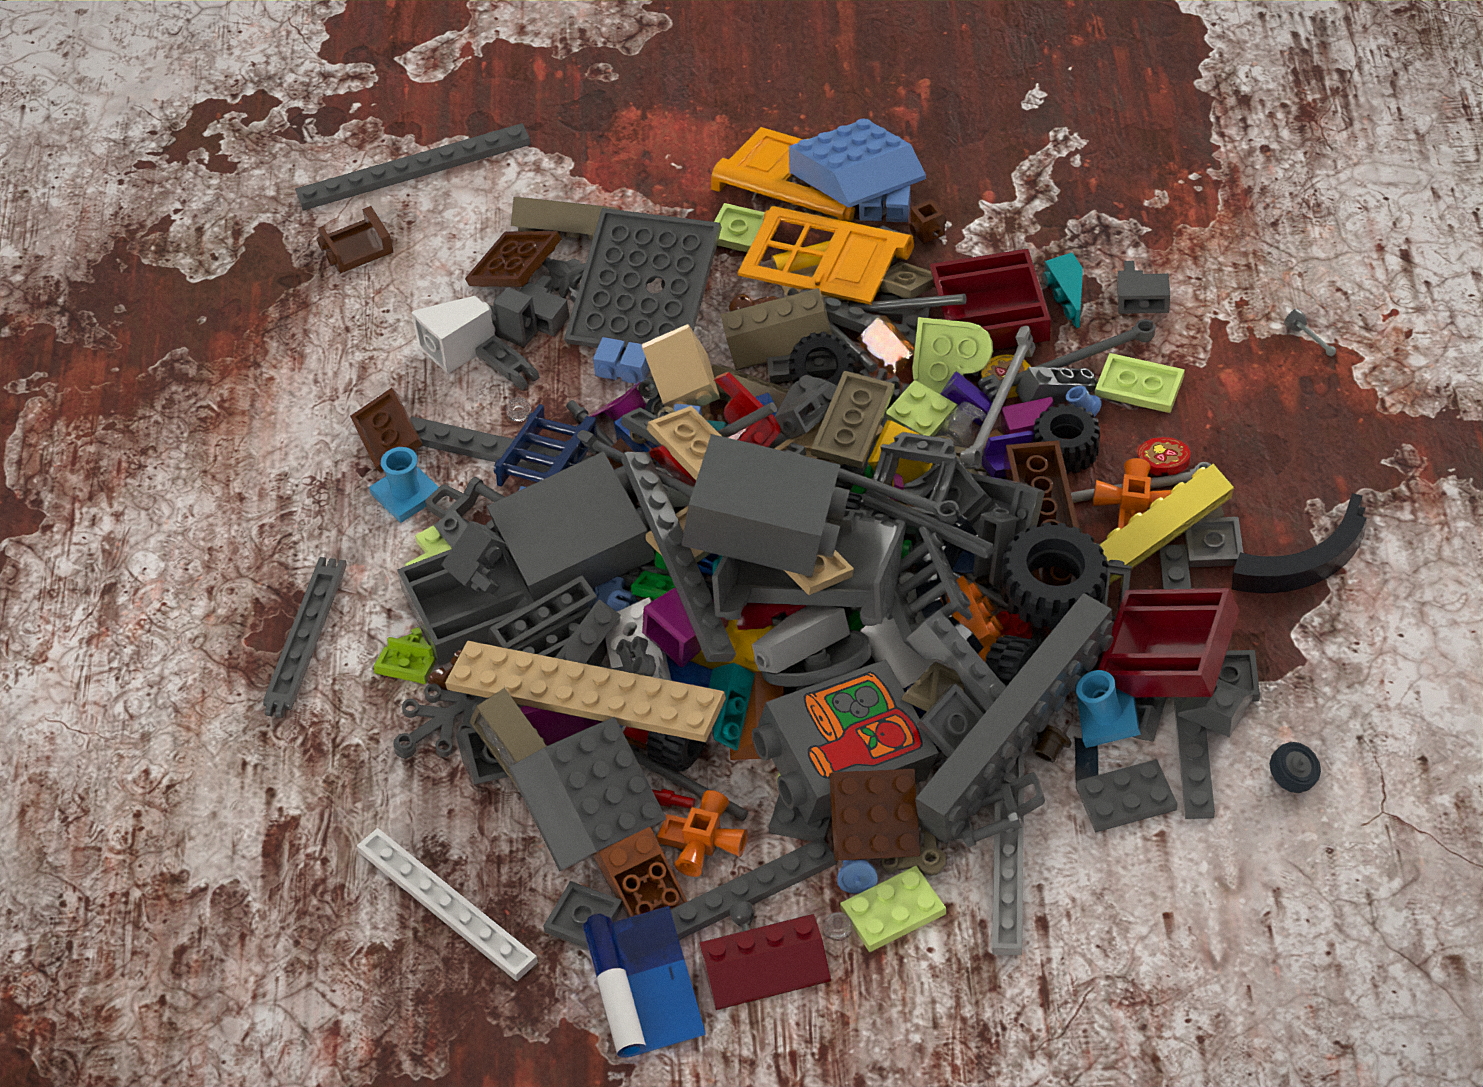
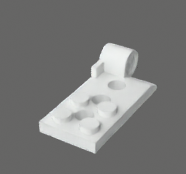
[605,597,671,681]

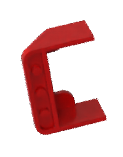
[649,372,780,487]

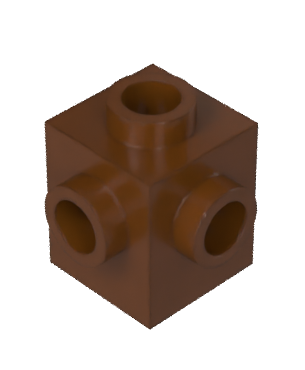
[909,199,947,244]

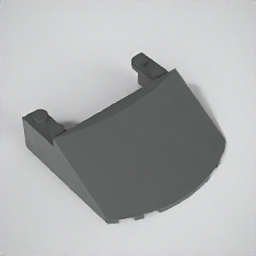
[712,509,906,626]

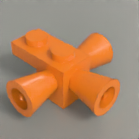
[1093,458,1171,529]
[657,790,748,877]

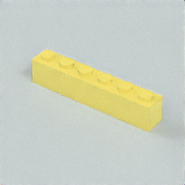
[1100,464,1234,585]

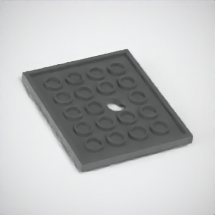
[564,208,722,352]

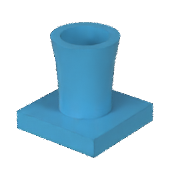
[369,447,439,523]
[1076,670,1141,748]

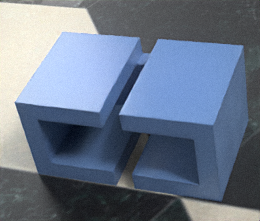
[859,185,911,222]
[593,337,650,384]

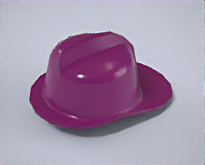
[590,381,647,421]

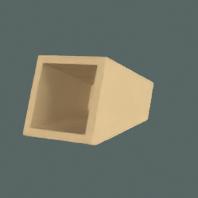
[641,324,720,409]

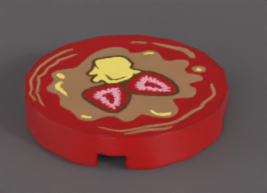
[1137,437,1191,475]

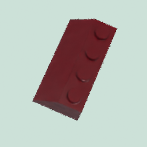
[699,914,831,1010]

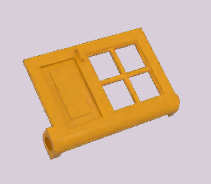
[711,127,855,222]
[737,206,914,305]

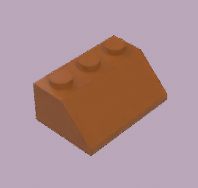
[730,671,785,760]

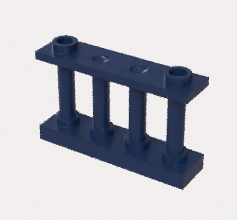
[494,404,597,487]

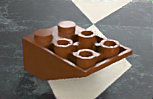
[594,827,687,927]

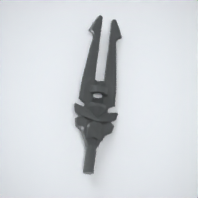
[542,257,586,301]

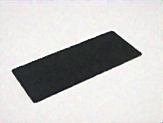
[1075,738,1098,781]

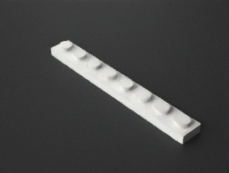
[357,828,538,981]

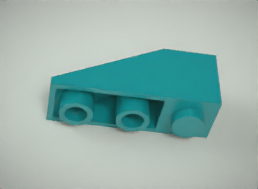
[1042,252,1083,328]
[709,663,755,751]

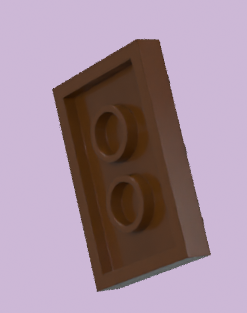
[350,388,423,473]

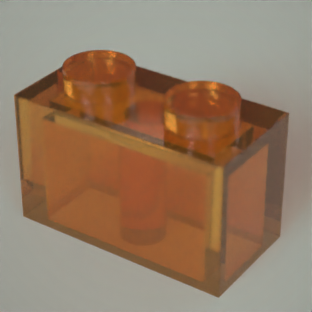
[857,315,915,375]

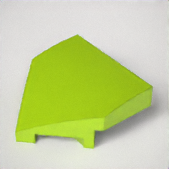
[374,627,435,684]

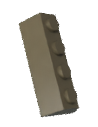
[511,197,619,240]
[720,288,832,370]

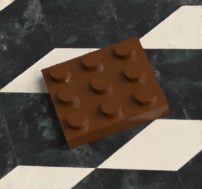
[465,231,562,287]
[829,769,920,861]

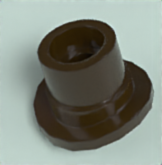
[1033,724,1072,763]

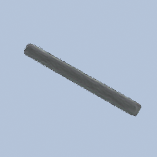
[862,490,994,559]

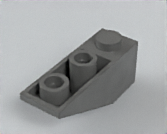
[1015,367,1098,406]

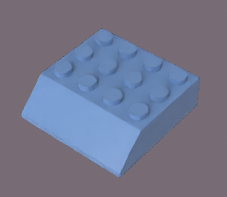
[789,119,926,208]

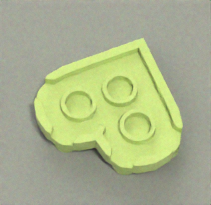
[913,317,993,395]

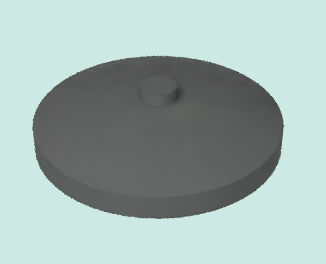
[761,630,872,687]

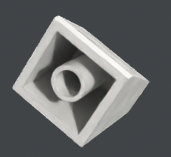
[411,296,496,374]

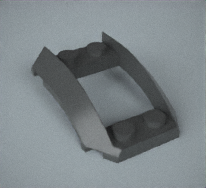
[859,432,957,542]

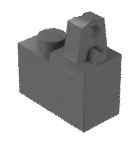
[1117,261,1170,314]
[519,275,570,337]
[489,287,538,348]
[441,521,507,595]

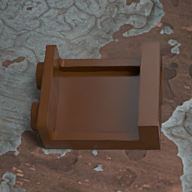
[317,206,393,274]

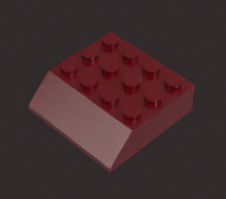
[930,248,1051,350]
[1098,588,1240,697]

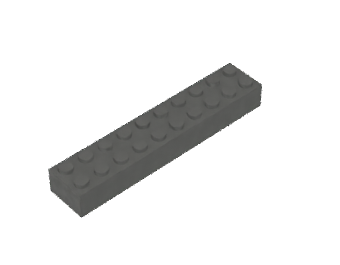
[915,593,1114,843]

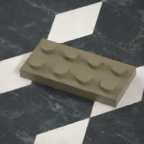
[811,371,895,469]

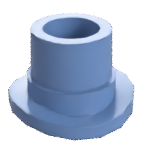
[1066,386,1101,417]
[837,859,878,894]

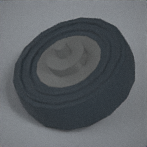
[1269,742,1321,793]

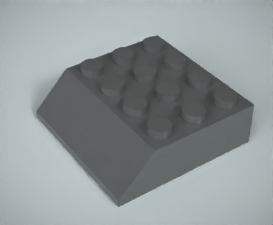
[397,532,534,666]
[508,717,666,872]

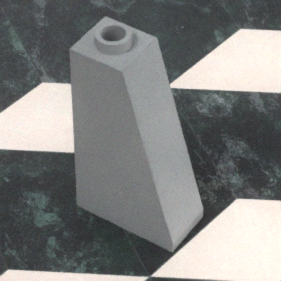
[752,605,850,674]

